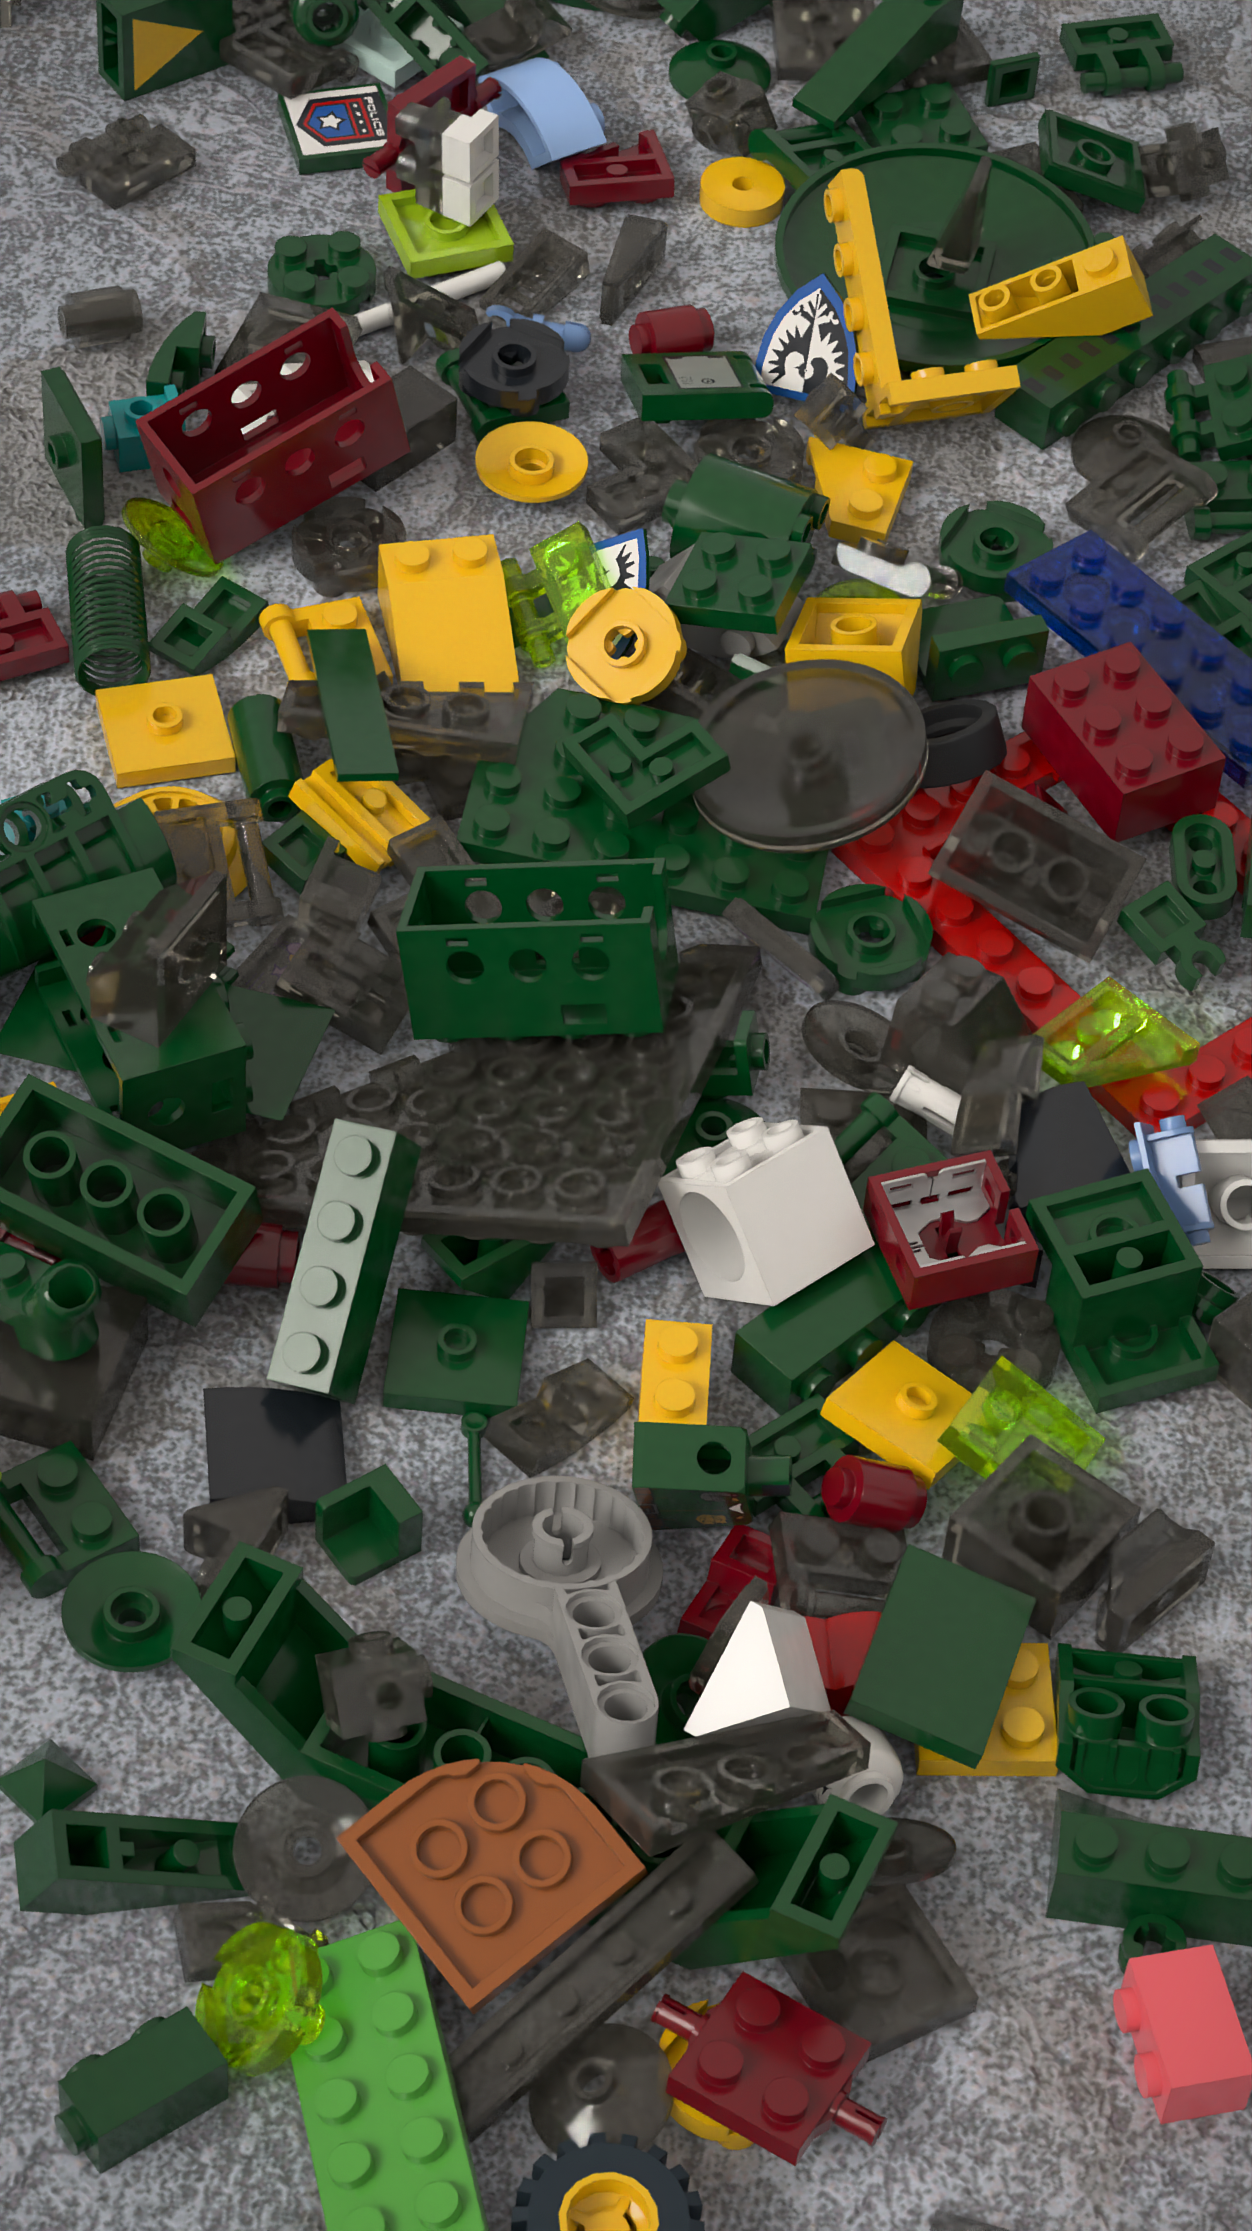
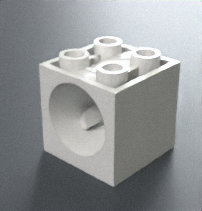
[657,1117,875,1306]

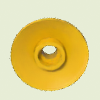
[475,421,588,503]

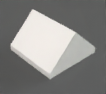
[1179,1139,1252,1269]
[684,1601,832,1743]

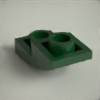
[146,311,216,396]

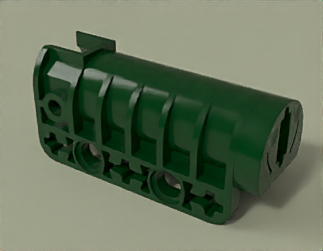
[0,770,177,981]

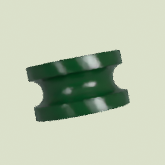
[1117,1913,1187,1974]

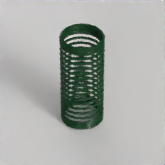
[65,525,151,697]

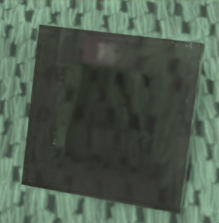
[1197,1075,1252,1139]

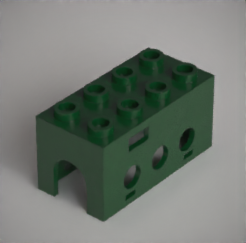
[396,858,679,1043]
[31,867,254,1150]

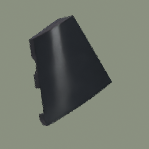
[1008,1081,1130,1218]

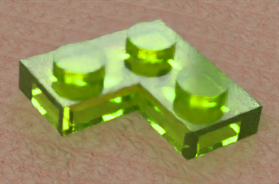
[937,1355,1106,1490]

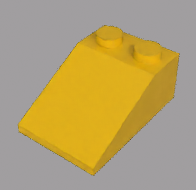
[377,534,522,717]

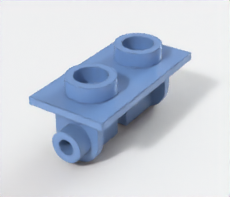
[1129,1115,1215,1247]

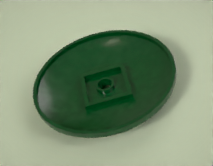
[774,142,1094,374]

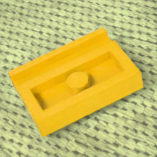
[288,758,437,880]

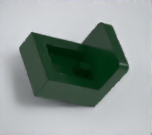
[675,1010,770,1100]

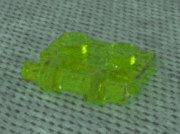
[500,521,611,668]

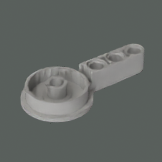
[456,1476,663,1779]

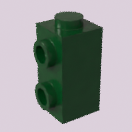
[54,2006,228,2174]

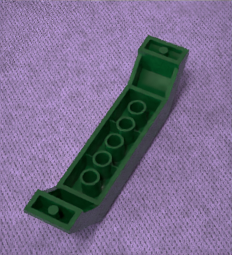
[171,1541,898,1970]

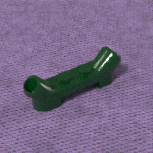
[0,1241,102,1361]

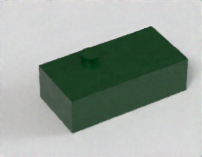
[0,1074,264,1328]

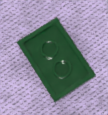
[844,1544,1037,1769]

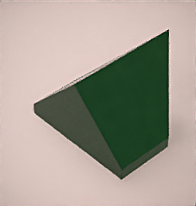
[420,1182,566,1299]

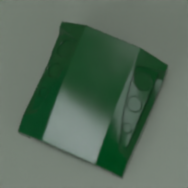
[1055,1643,1201,1800]

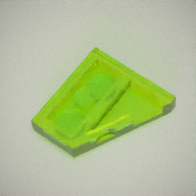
[1023,976,1200,1088]

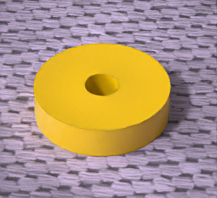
[699,157,785,228]

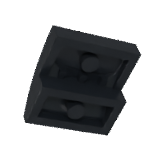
[203,1387,347,1525]

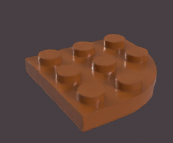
[336,1759,648,2015]

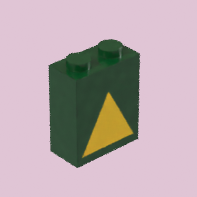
[96,0,237,102]

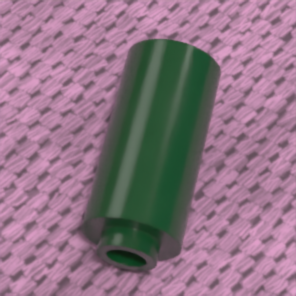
[227,694,304,822]

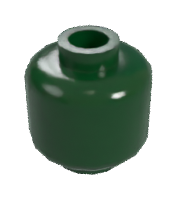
[289,0,360,47]

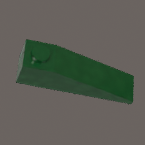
[792,0,964,130]

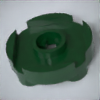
[267,231,376,321]
[938,501,1054,603]
[808,884,933,996]

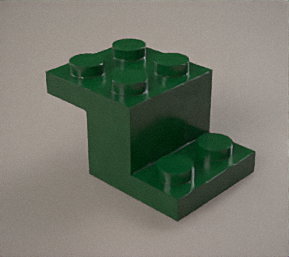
[1026,1168,1220,1414]

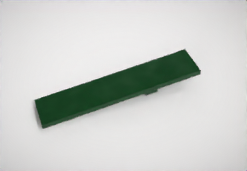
[307,629,399,782]

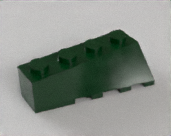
[1046,1788,1252,1947]

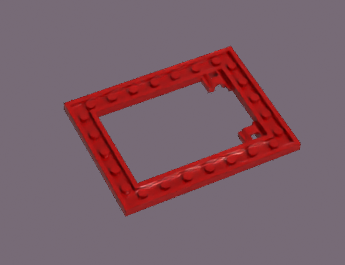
[831,731,1252,1138]

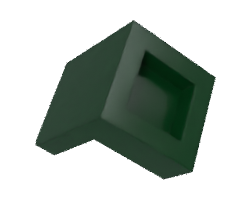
[315,1464,423,1585]

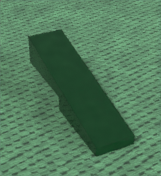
[362,0,490,78]

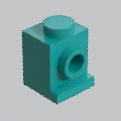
[99,384,186,473]

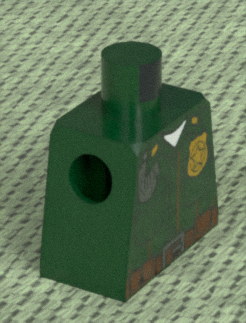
[632,1422,793,1530]

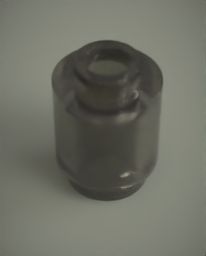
[57,285,143,349]

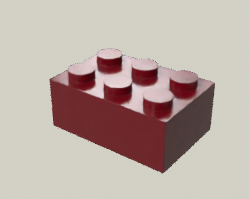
[1021,641,1226,844]

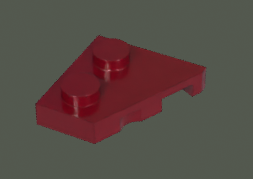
[560,129,675,208]

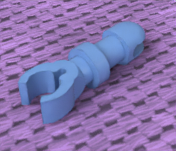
[486,305,591,352]

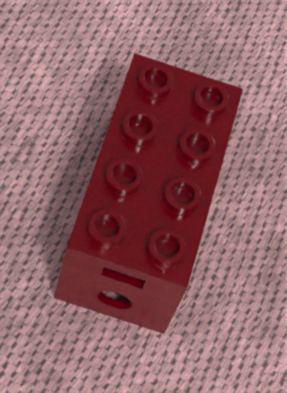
[135,307,410,565]

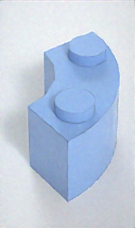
[477,58,607,169]

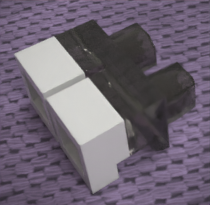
[395,96,499,227]

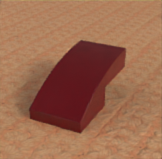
[677,1525,799,1651]

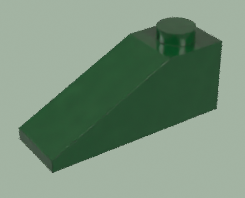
[13,1809,255,1915]

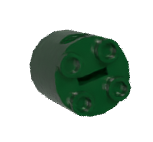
[662,453,830,581]

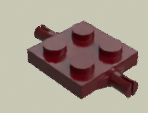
[363,55,502,193]
[651,1971,887,2166]

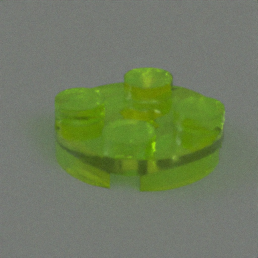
[195,1921,325,2077]

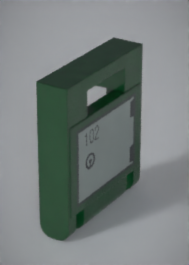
[621,351,774,424]

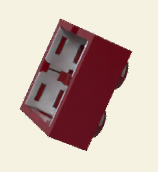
[863,1150,1039,1310]

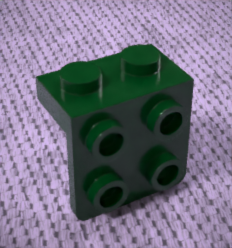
[917,596,1049,702]

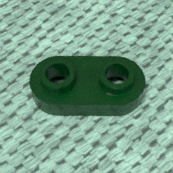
[1169,814,1237,920]

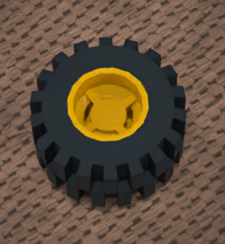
[511,2132,705,2231]

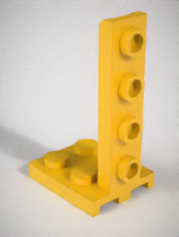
[824,168,1021,430]

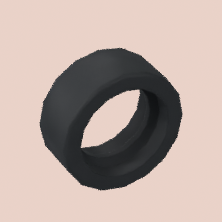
[888,699,1007,789]

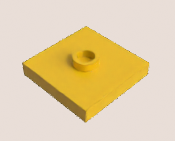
[95,674,236,788]
[820,1340,1002,1490]

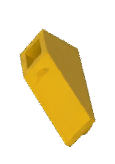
[968,235,1153,340]

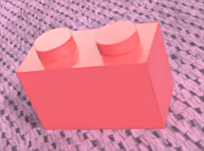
[1113,1944,1252,2124]

